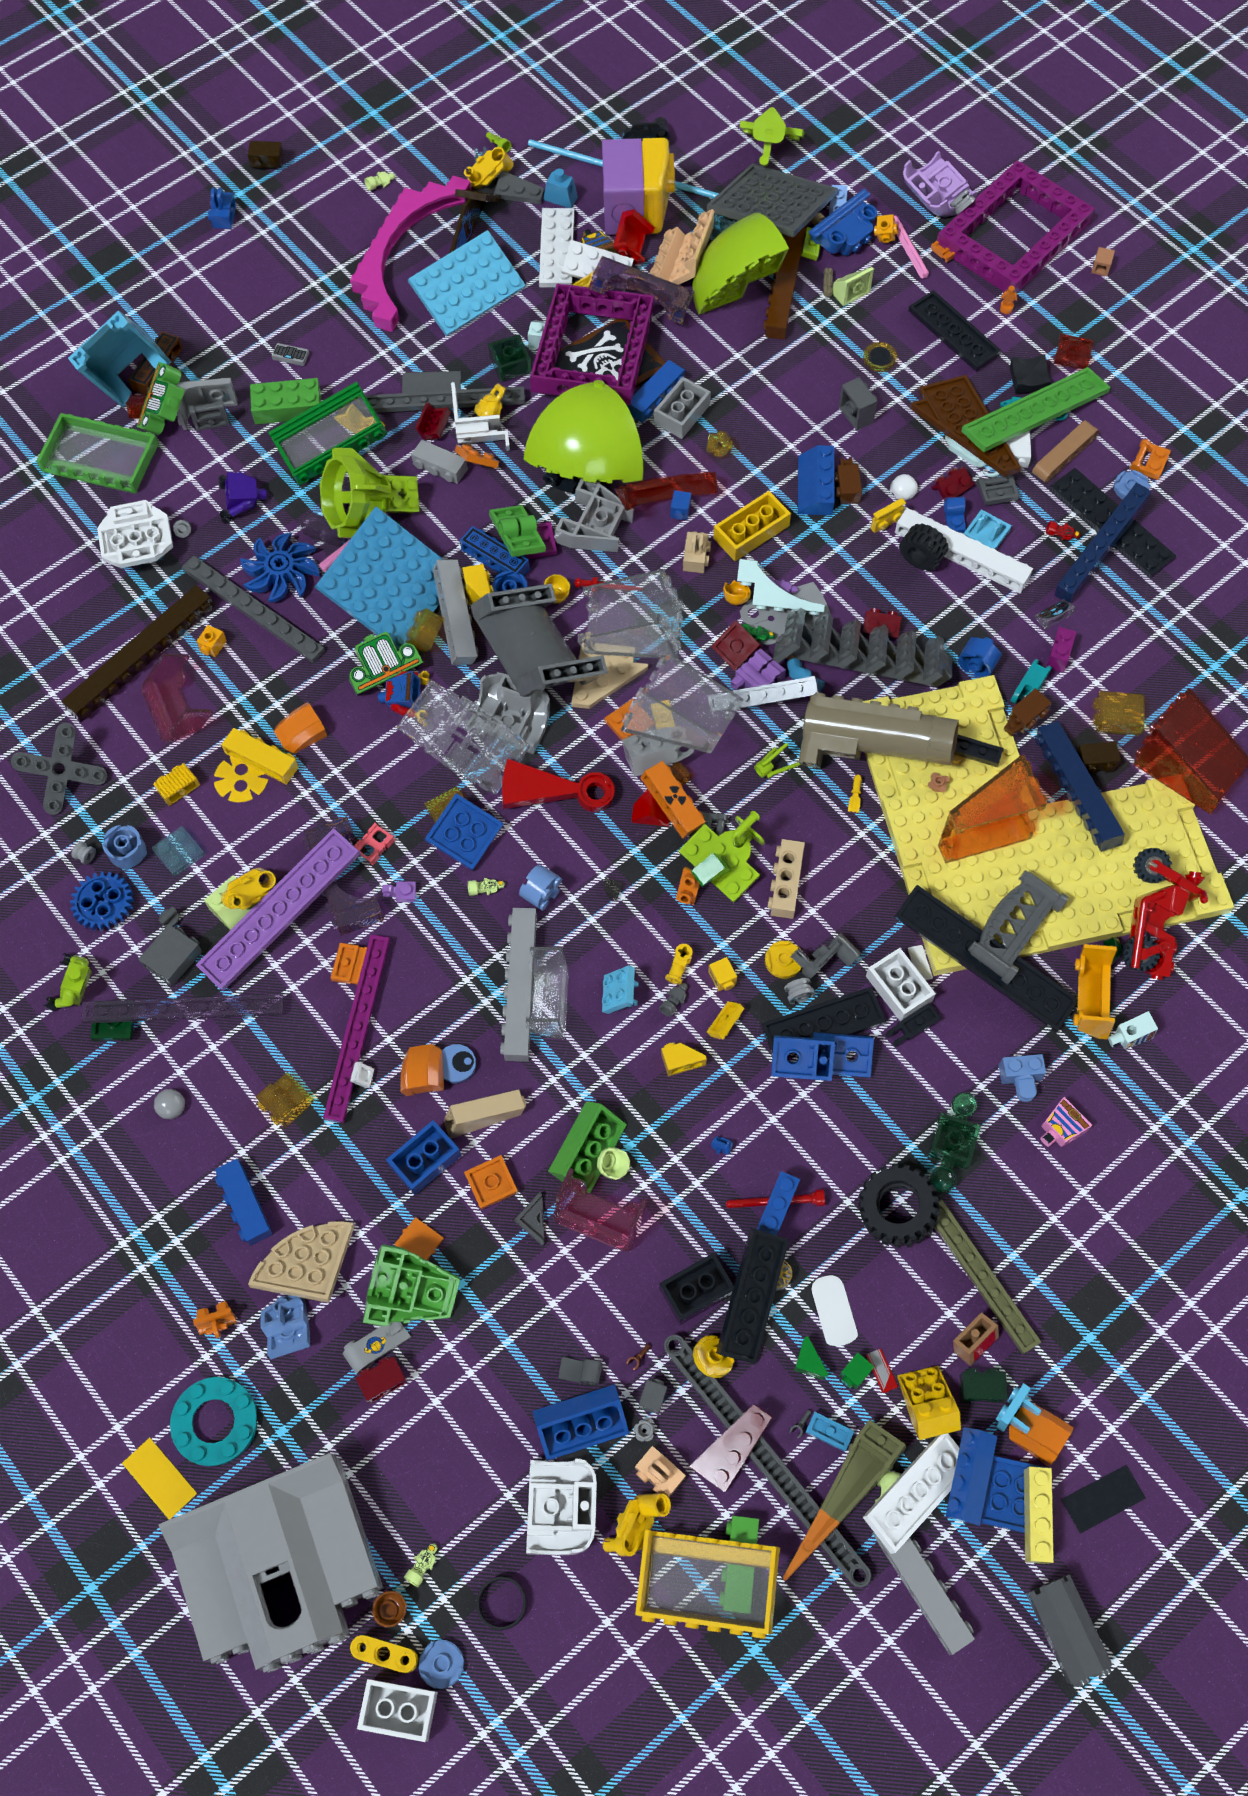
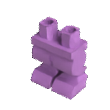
[731,648,786,690]

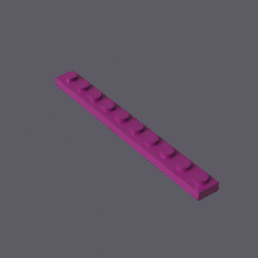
[323,935,390,1124]

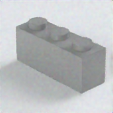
[411,440,468,484]

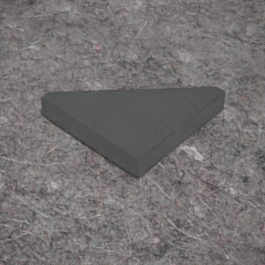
[514,1192,545,1247]

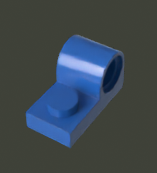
[943,497,966,534]

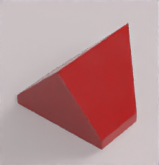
[631,789,669,827]

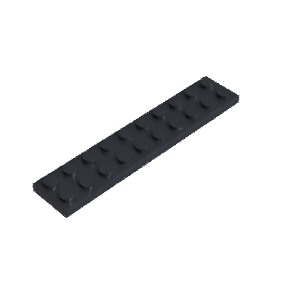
[894,885,1077,1032]

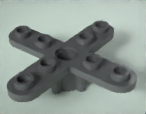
[11,723,107,815]

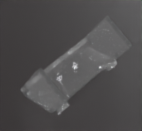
[526,947,568,1039]

